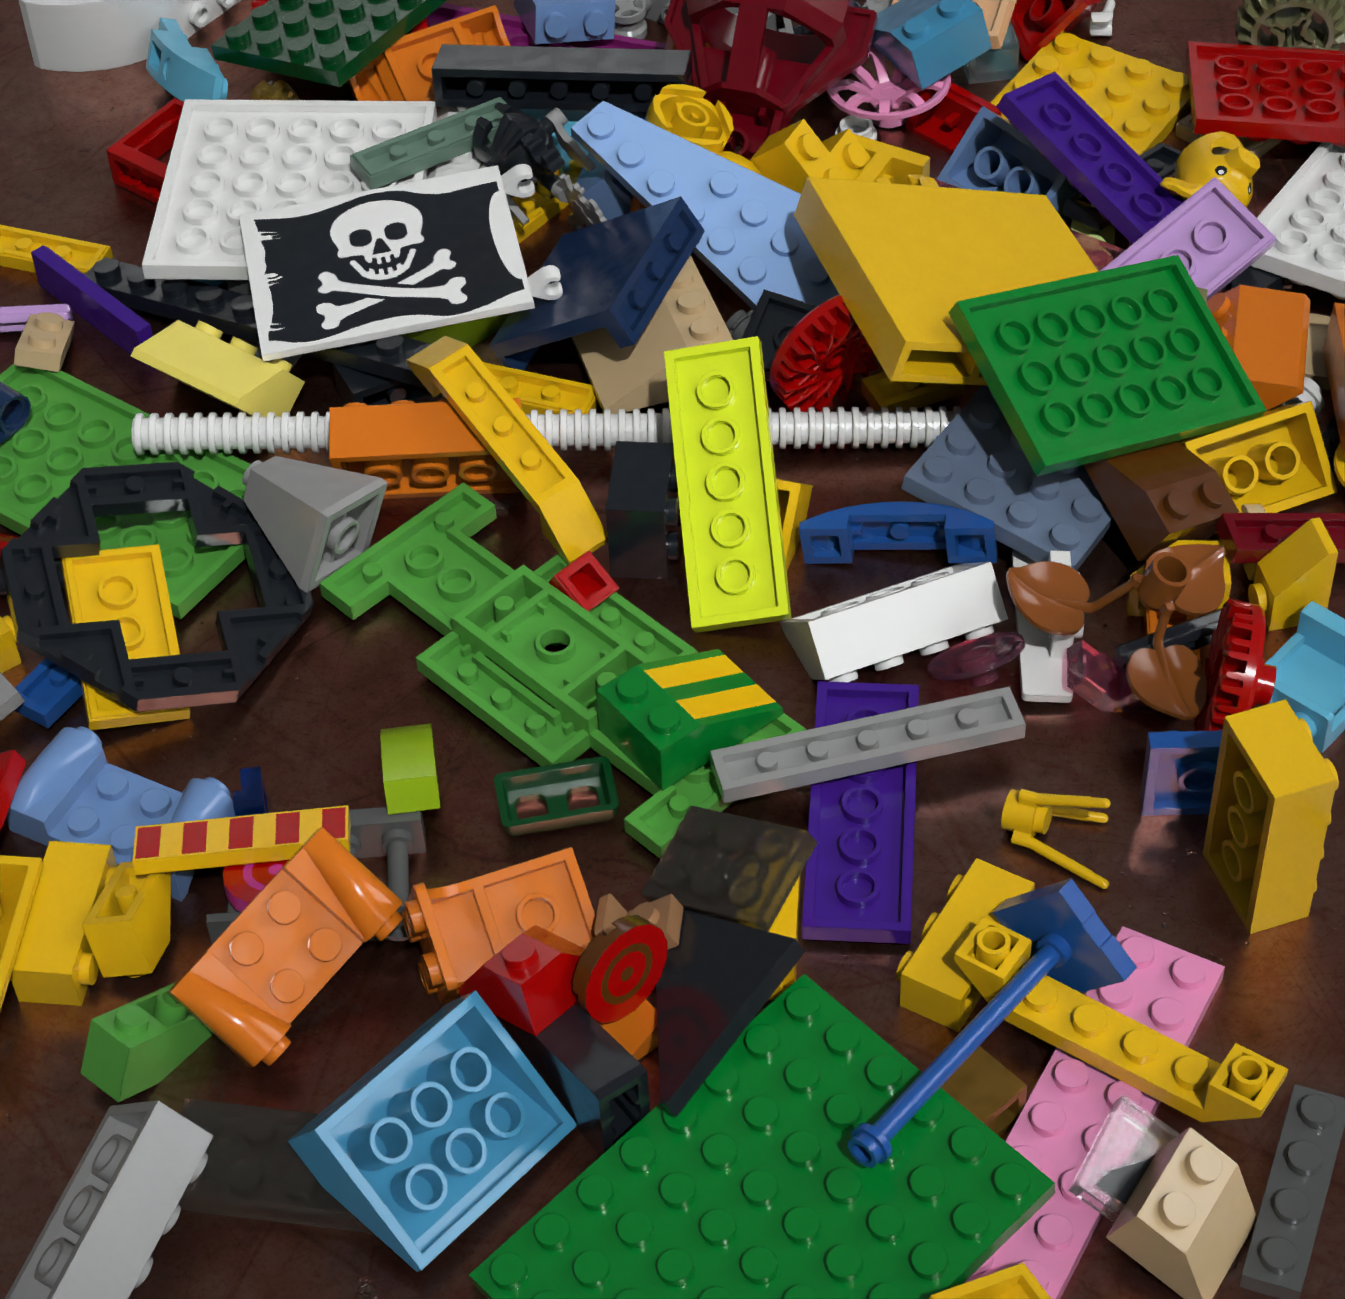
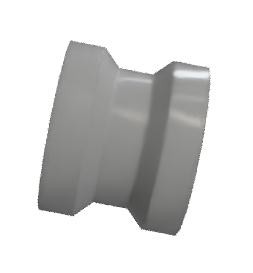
[614,0,647,39]

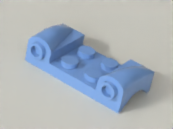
[6,726,236,902]

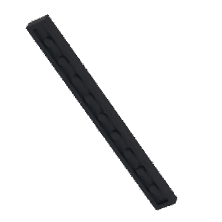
[84,257,431,389]

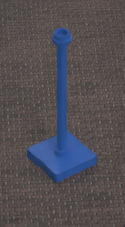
[848,878,1137,1168]

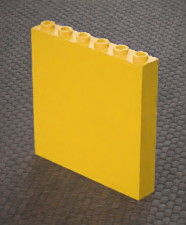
[794,177,1099,385]

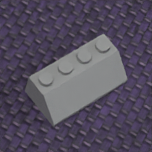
[5,1100,213,1299]

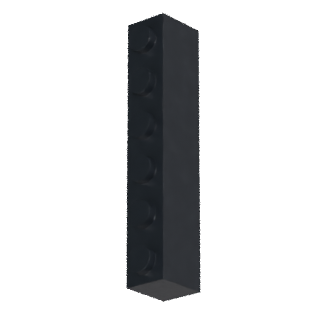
[431,44,693,112]

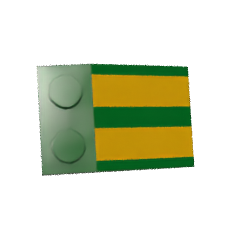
[596,649,783,791]

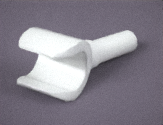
[1089,0,1116,37]

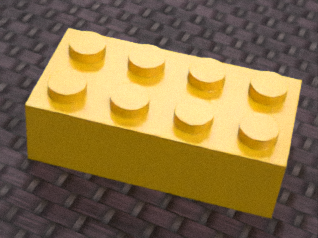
[1203,699,1339,934]

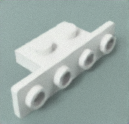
[1011,549,1084,703]

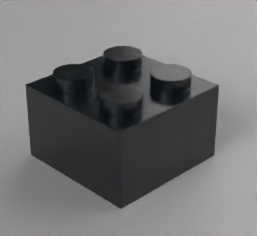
[605,441,681,580]

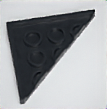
[656,909,805,1117]

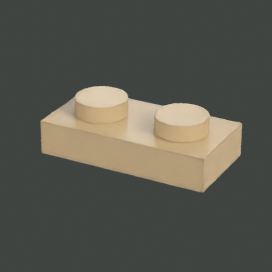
[14,312,75,372]

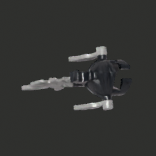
[473,102,607,231]

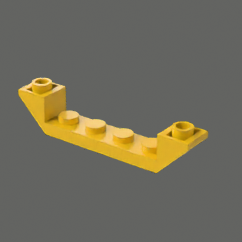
[406,336,608,565]
[954,916,1288,1122]

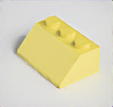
[131,320,305,417]

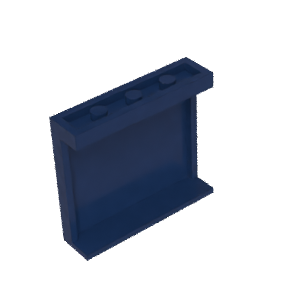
[489,196,705,370]

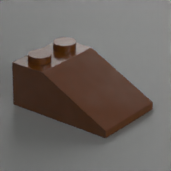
[1083,441,1239,562]

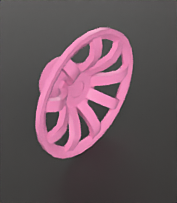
[827,46,951,128]

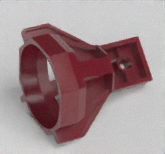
[664,0,878,160]

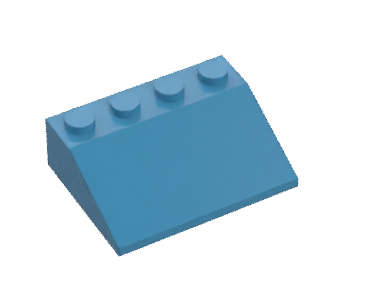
[288,990,577,1272]

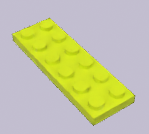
[664,336,792,633]

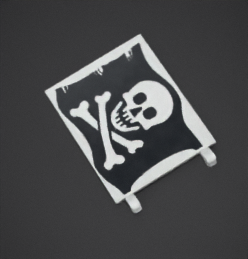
[239,164,563,362]

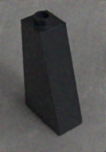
[495,1003,650,1156]

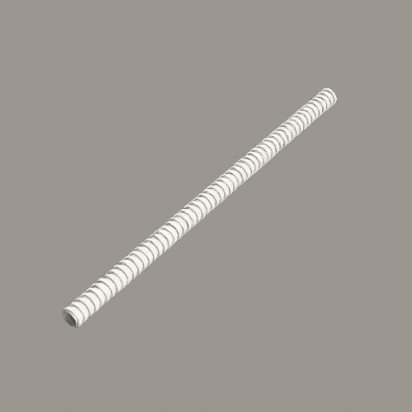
[132,406,961,455]

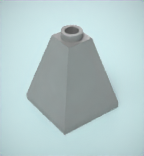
[242,456,388,593]

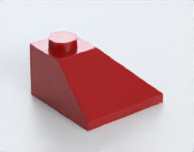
[1008,0,1102,62]
[458,925,585,1036]

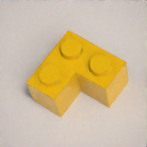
[750,119,872,194]

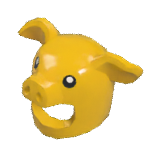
[1160,131,1260,208]

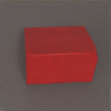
[548,551,620,612]

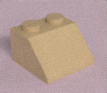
[1106,1127,1257,1299]

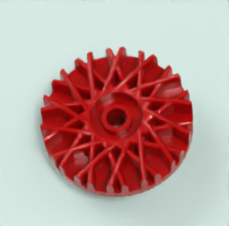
[770,295,878,412]
[1194,599,1277,731]

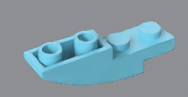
[146,17,228,102]

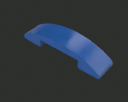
[799,501,998,564]

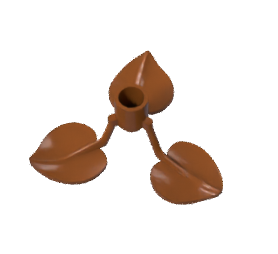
[1006,544,1225,720]

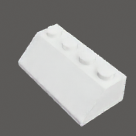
[780,562,1008,682]

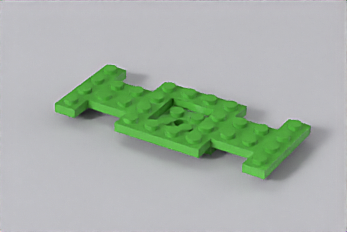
[319,482,807,860]

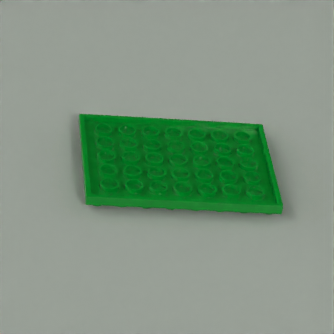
[469,974,1055,1299]

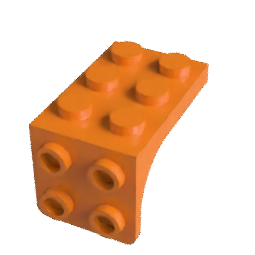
[401,847,596,1006]

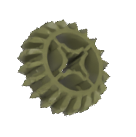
[1235,0,1345,50]

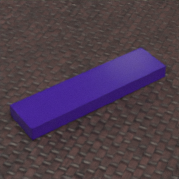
[31,245,153,366]

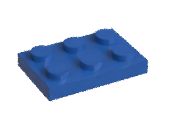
[1139,729,1223,816]

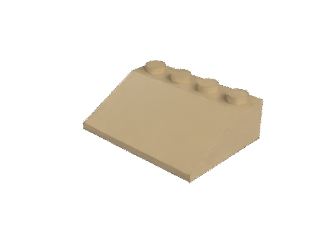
[571,255,733,414]

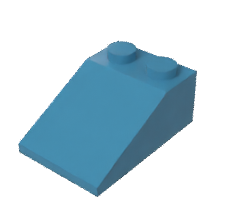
[871,0,992,90]

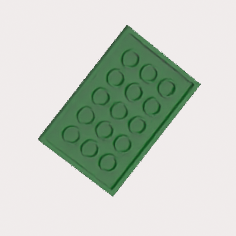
[948,255,1267,476]

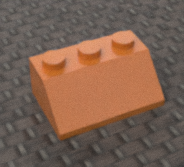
[1207,285,1310,410]

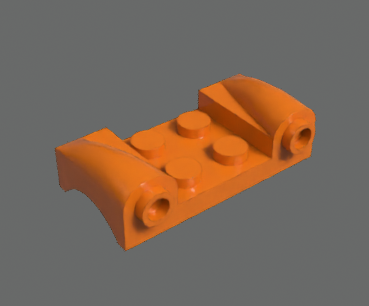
[346,5,511,110]
[167,827,403,1067]

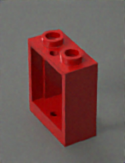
[106,98,184,204]

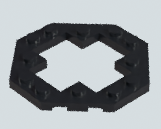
[0,462,314,712]

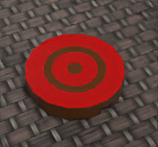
[573,915,667,1023]

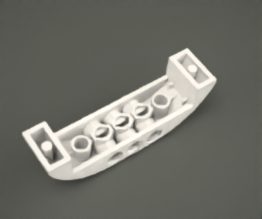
[18,0,241,72]

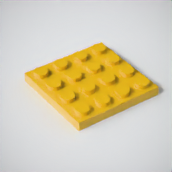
[990,32,1191,155]

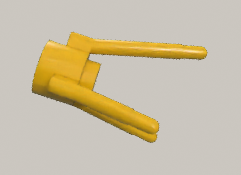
[1001,789,1111,889]

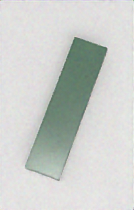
[350,97,507,190]

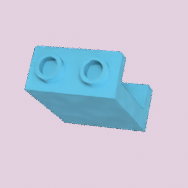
[1255,601,1345,753]

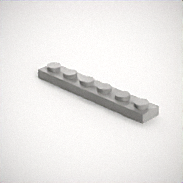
[710,687,1026,803]

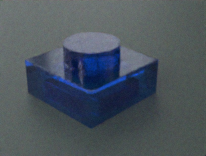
[232,766,269,816]

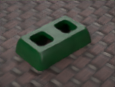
[494,756,619,837]

